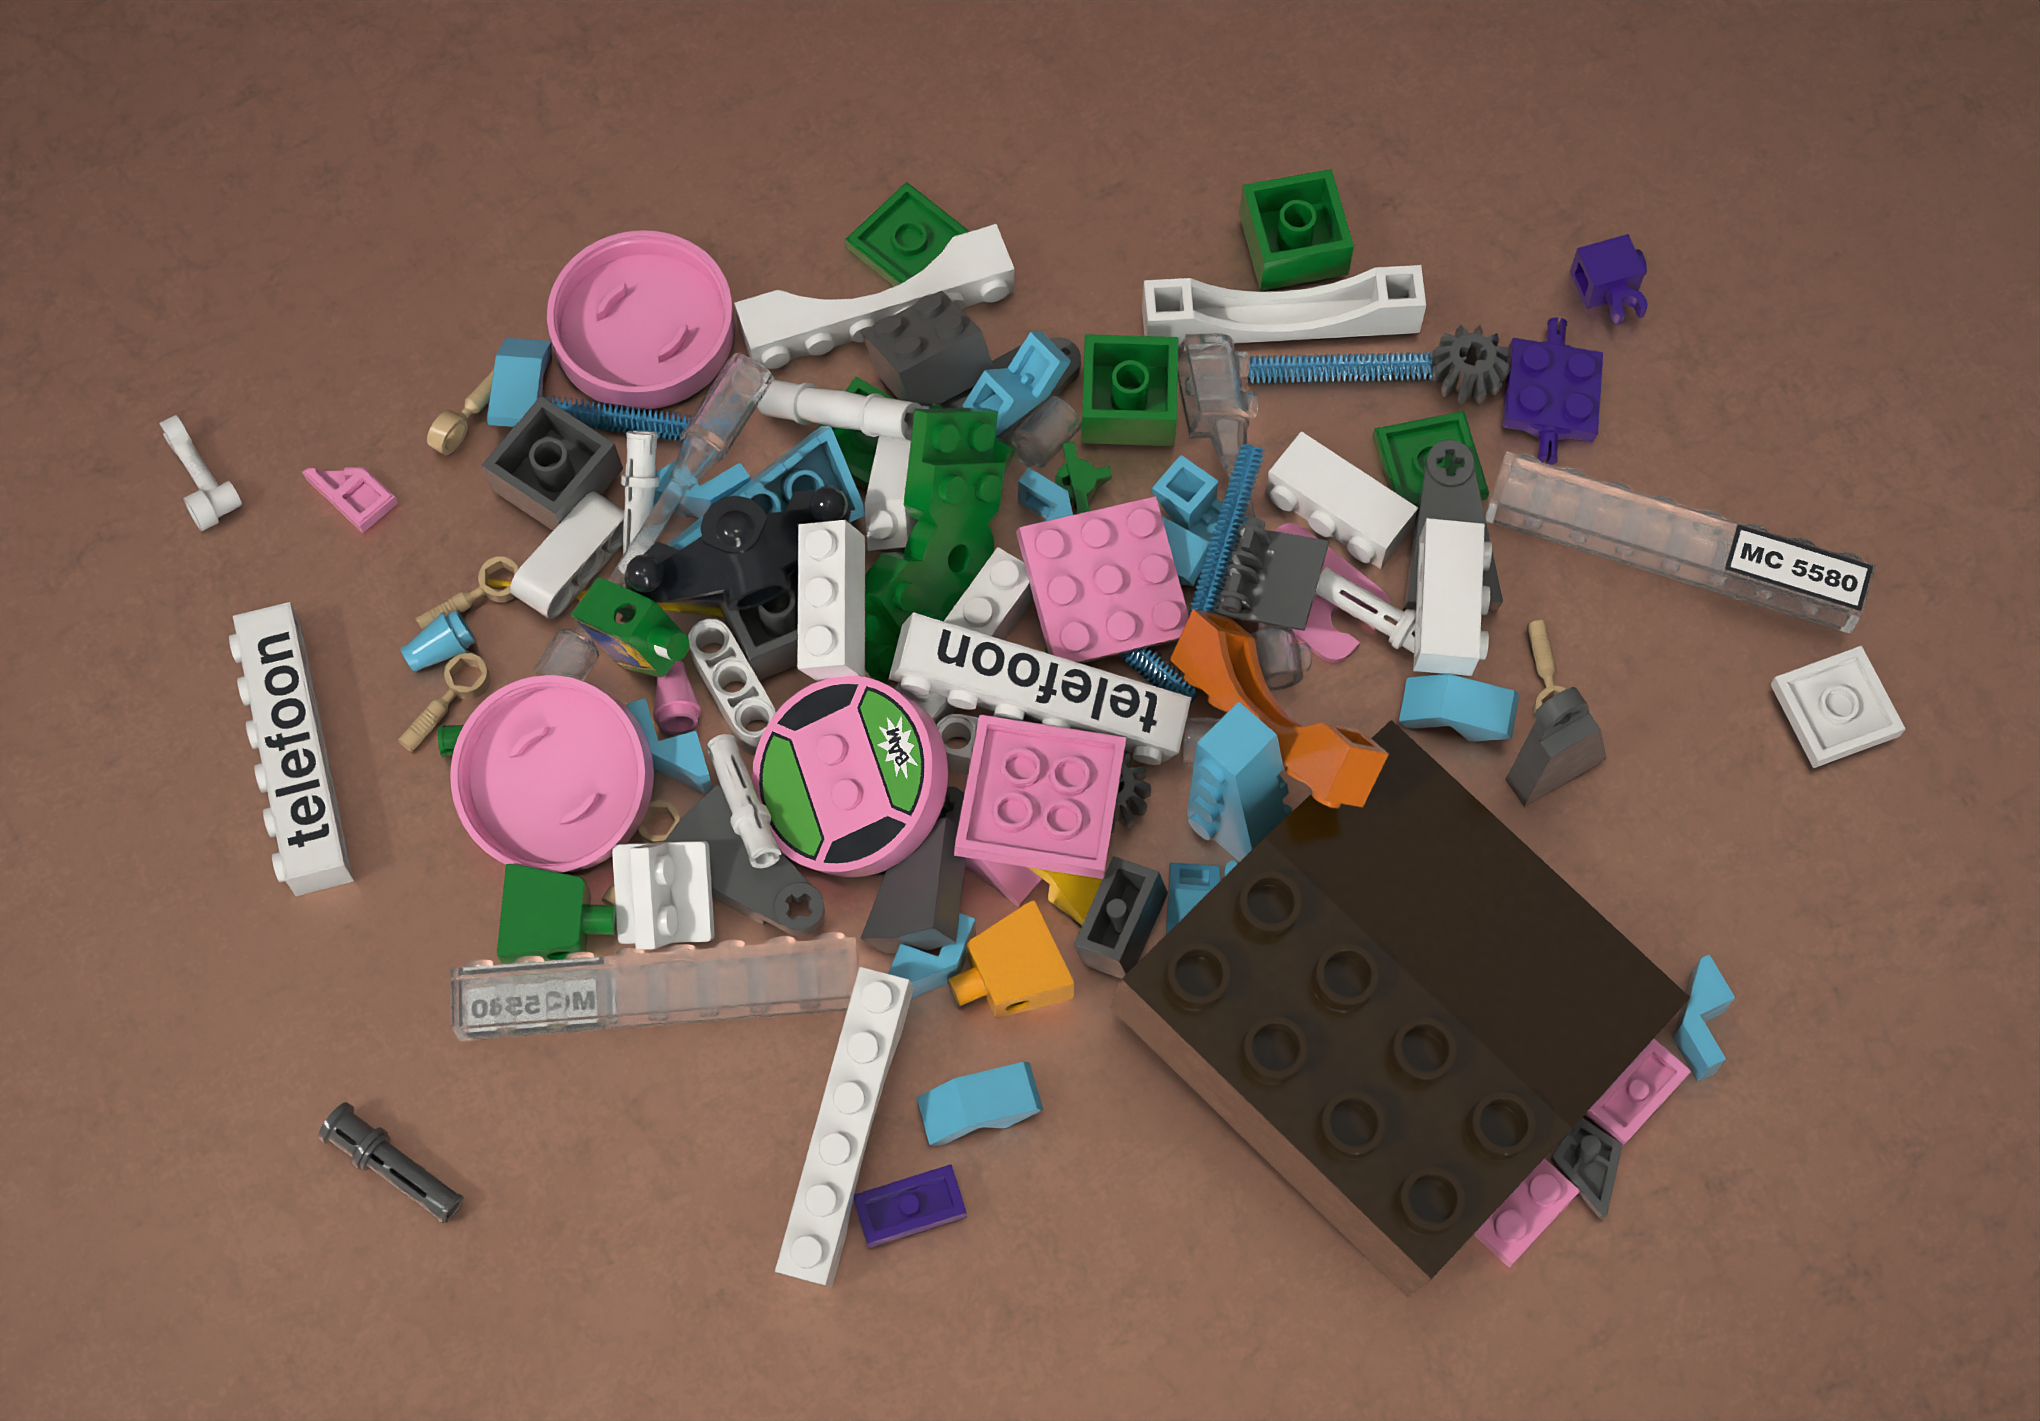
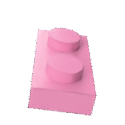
[1585,1039,1691,1147]
[1473,1158,1580,1268]

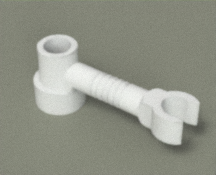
[159,415,242,531]

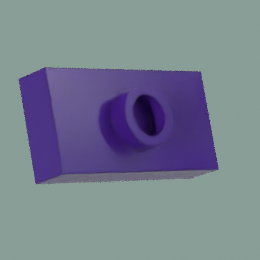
[853,1164,967,1248]

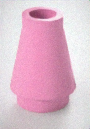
[653,661,701,735]

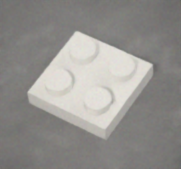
[1770,646,1906,768]

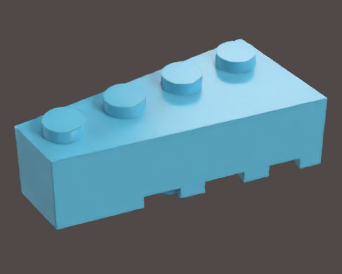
[667,425,865,550]

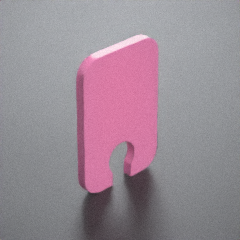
[1275,523,1390,664]

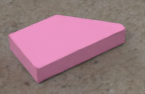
[302,467,398,534]

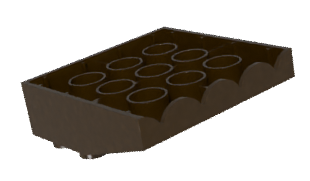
[1110,720,1691,1297]

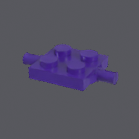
[1502,317,1603,465]

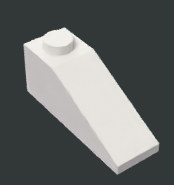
[864,406,929,553]

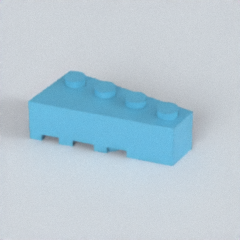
[1187,702,1292,862]

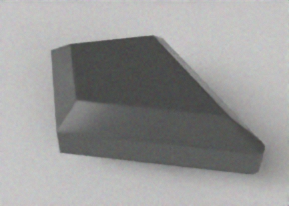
[1550,1118,1622,1219]

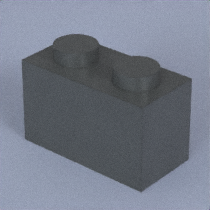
[1074,856,1168,979]

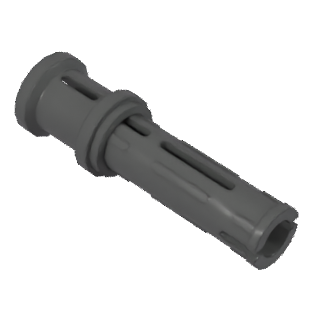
[318,1102,464,1224]

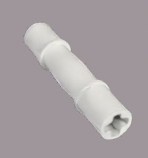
[757,379,923,441]

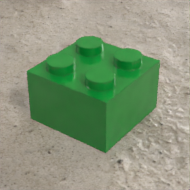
[1239,169,1354,291]
[1081,334,1178,446]

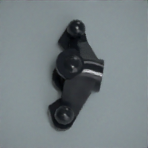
[625,486,851,611]

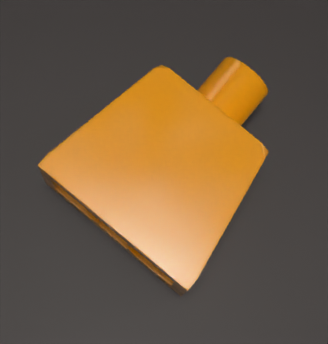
[947,900,1075,1018]

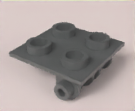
[1213,517,1330,631]

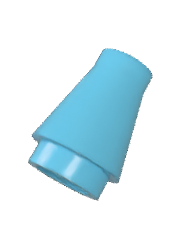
[400,610,476,673]

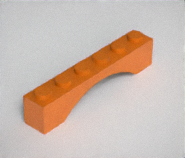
[1170,609,1389,808]

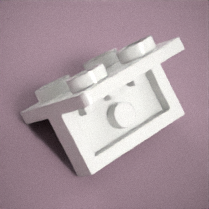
[612,841,715,950]

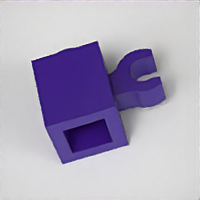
[1570,234,1648,325]

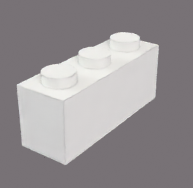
[1265,431,1418,569]
[1413,518,1492,676]
[797,520,865,682]

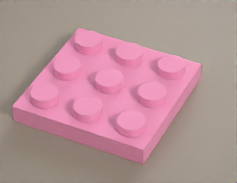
[1016,496,1189,664]
[954,715,1126,879]

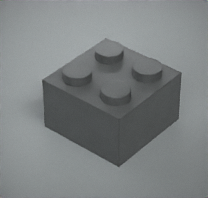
[861,290,994,409]
[481,396,623,530]
[718,570,798,681]

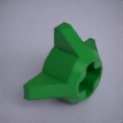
[1055,441,1112,514]

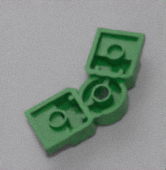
[865,408,1006,684]

